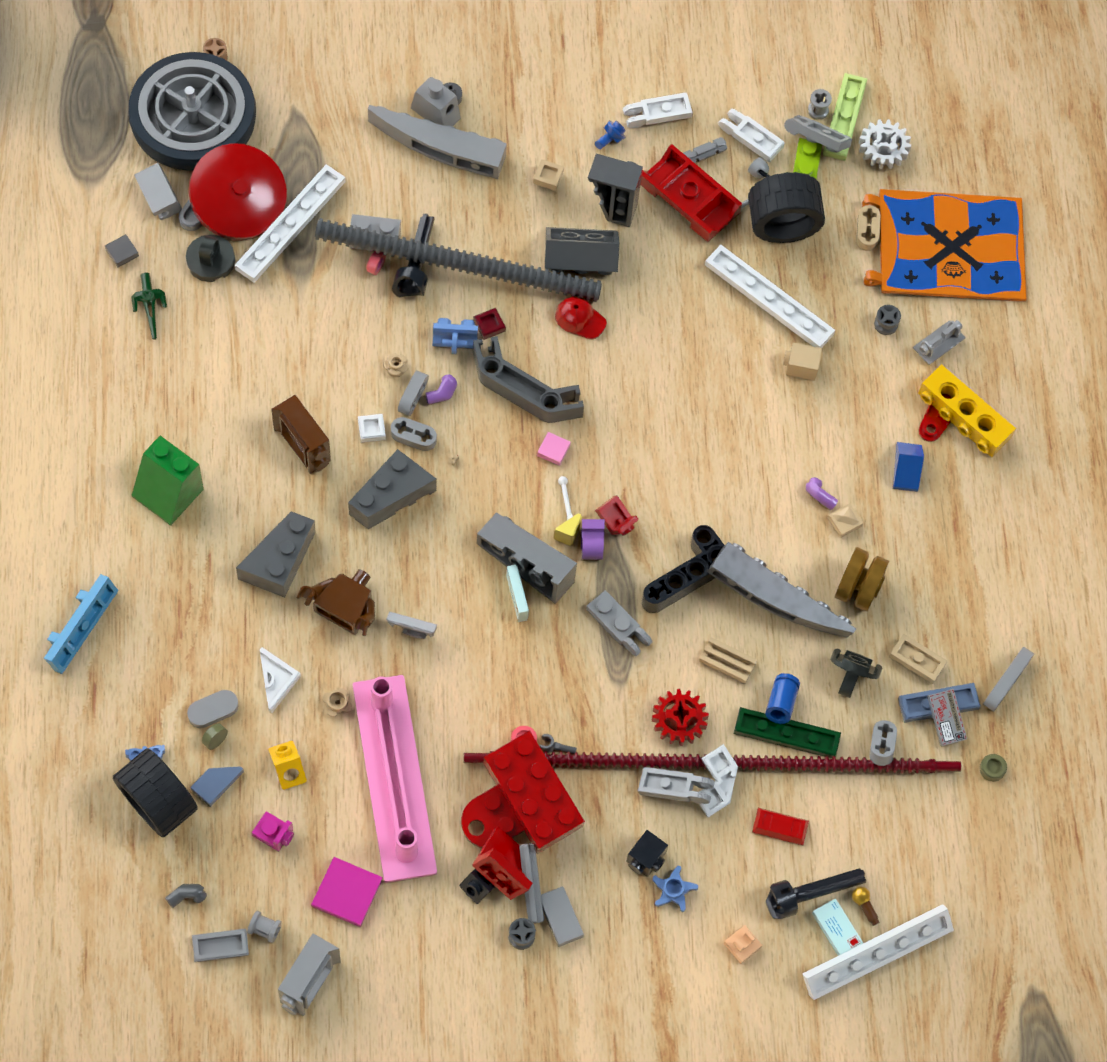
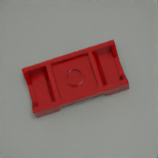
[641,144,742,242]

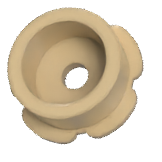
[384,353,409,377]

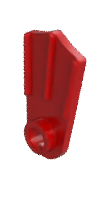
[919,394,952,442]

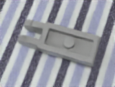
[784,115,852,152]
[586,590,653,656]
[638,767,715,804]

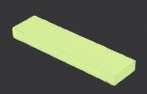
[823,73,867,161]

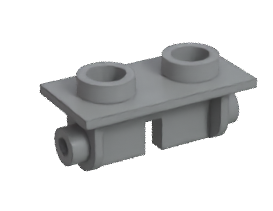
[913,320,966,365]

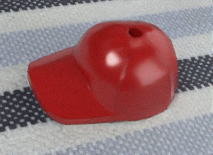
[555,297,607,339]

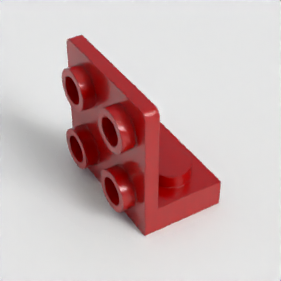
[472,827,533,900]

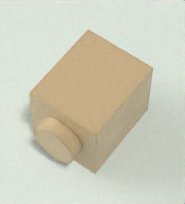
[783,343,822,381]

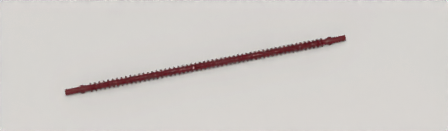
[464,751,962,774]

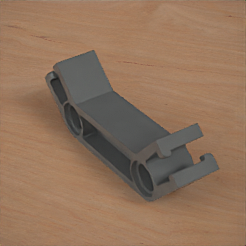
[473,336,584,423]

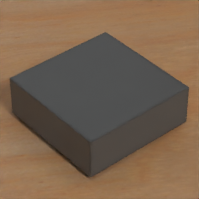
[105,234,139,268]

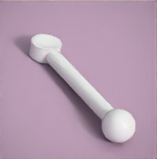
[558,476,573,520]

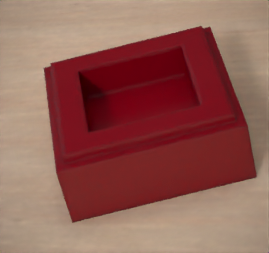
[473,308,506,340]

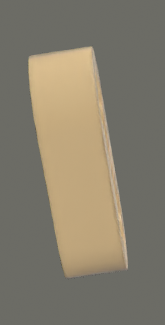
[856,205,880,251]

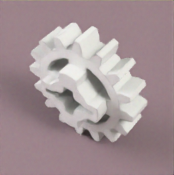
[859,119,911,169]

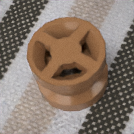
[203,38,228,60]

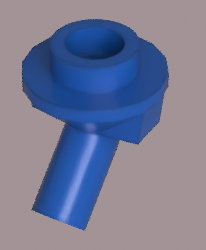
[595,120,626,149]

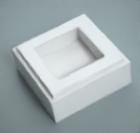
[358,414,386,443]

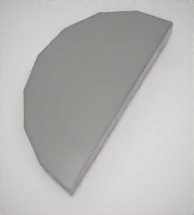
[386,611,437,639]

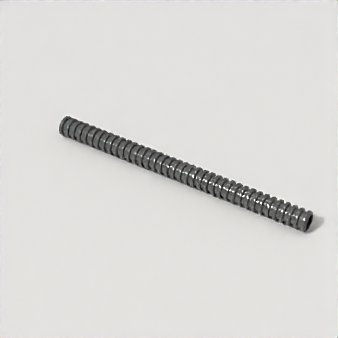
[315,218,602,302]

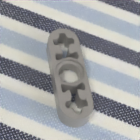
[983,647,1034,712]

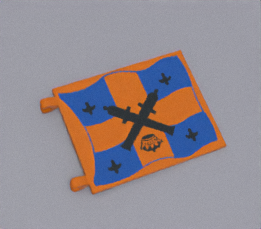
[862,189,1027,302]

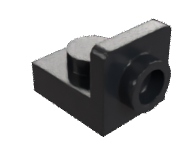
[459,869,495,904]

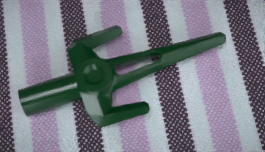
[131,272,167,340]

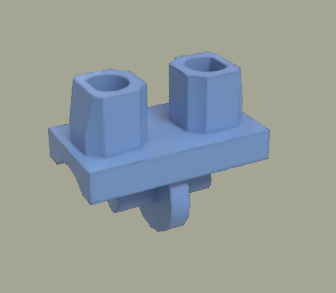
[432,318,478,355]

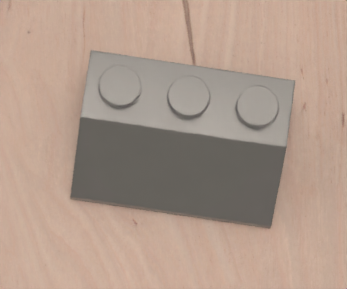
[545,227,620,275]

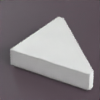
[260,647,301,713]

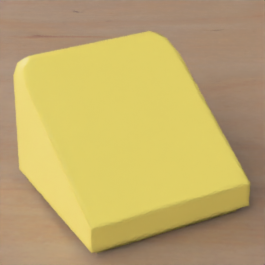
[554,513,582,546]

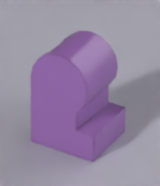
[581,519,605,560]

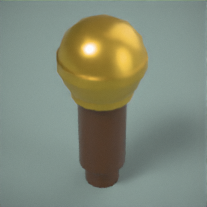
[852,887,880,926]

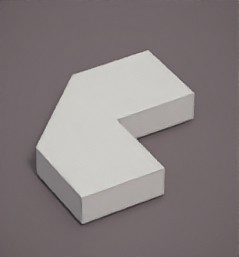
[699,744,738,817]

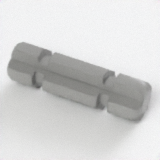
[683,137,727,163]

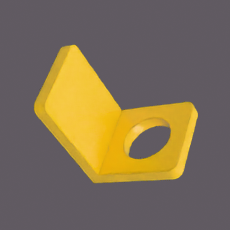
[268,741,307,790]

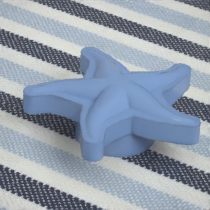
[653,866,698,912]

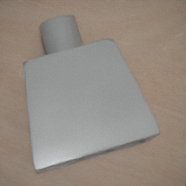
[411,77,461,126]

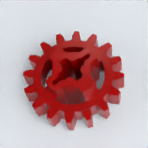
[651,689,709,746]

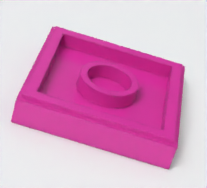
[311,857,383,927]

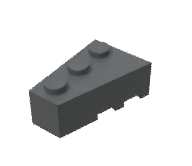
[588,153,643,227]
[348,449,437,529]
[236,511,316,598]

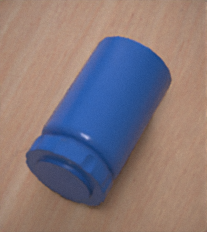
[765,673,800,724]

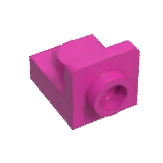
[251,811,294,852]

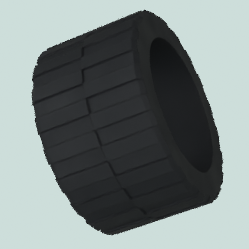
[748,172,825,243]
[113,748,198,837]

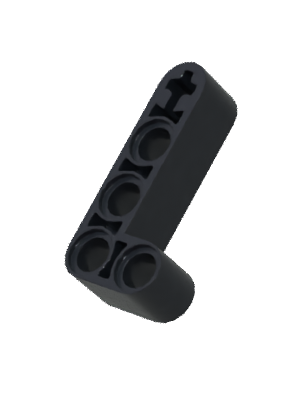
[642,525,725,613]

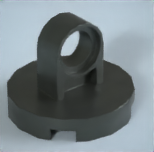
[186,234,235,282]
[830,649,883,698]

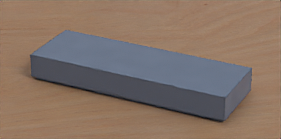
[898,683,981,723]

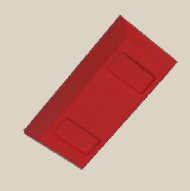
[752,807,809,846]

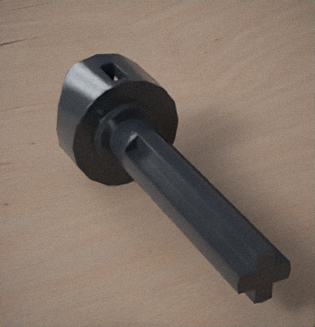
[392,214,435,298]
[766,868,866,919]

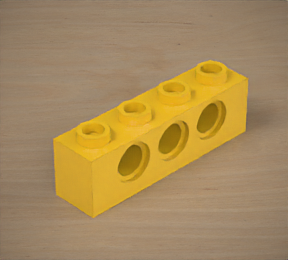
[918,364,1016,457]

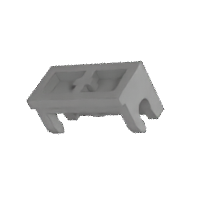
[134,163,182,220]

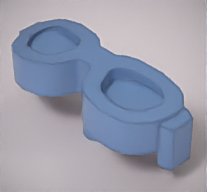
[125,745,165,761]

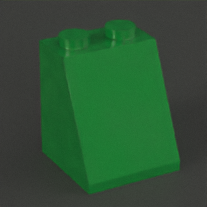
[132,435,204,526]

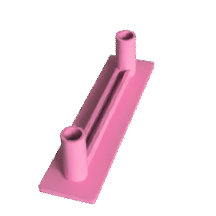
[353,675,437,883]

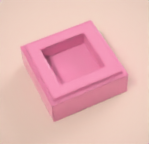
[537,432,571,466]

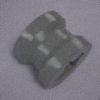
[874,305,901,335]
[508,918,536,950]

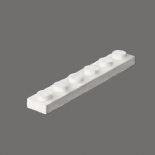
[235,164,345,283]
[705,245,835,348]
[803,904,954,1000]

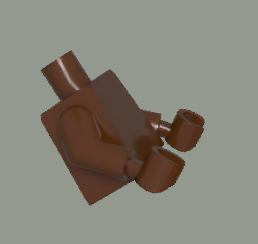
[296,569,375,636]

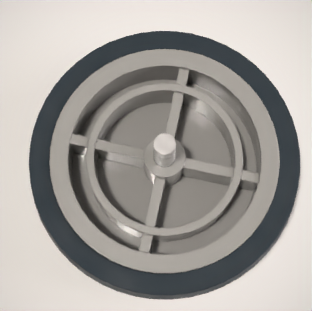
[128,52,256,171]

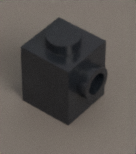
[626,830,668,877]

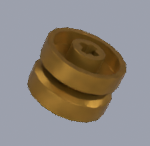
[834,547,890,612]

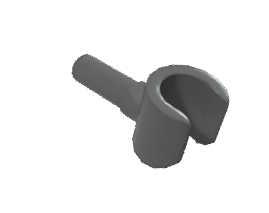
[539,734,577,754]

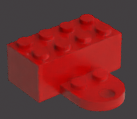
[461,730,585,854]

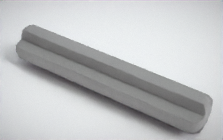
[519,843,544,924]

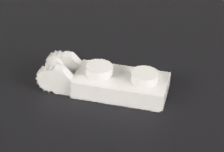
[623,93,693,128]
[718,108,785,163]

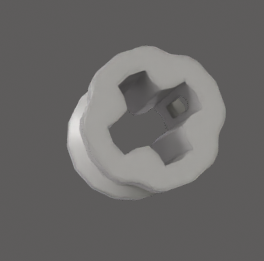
[808,89,832,120]
[247,910,282,943]

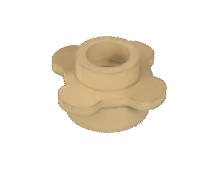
[323,688,352,717]

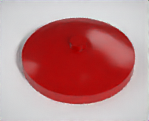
[189,143,287,240]

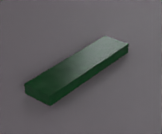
[733,707,841,758]

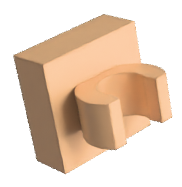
[724,925,762,964]

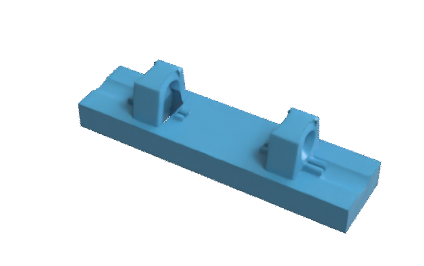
[44,574,119,674]

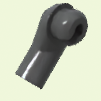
[165,884,207,908]

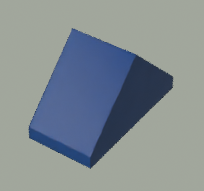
[893,442,924,492]

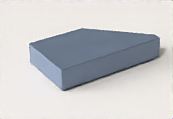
[190,766,244,807]

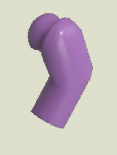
[425,374,457,405]
[806,477,838,510]

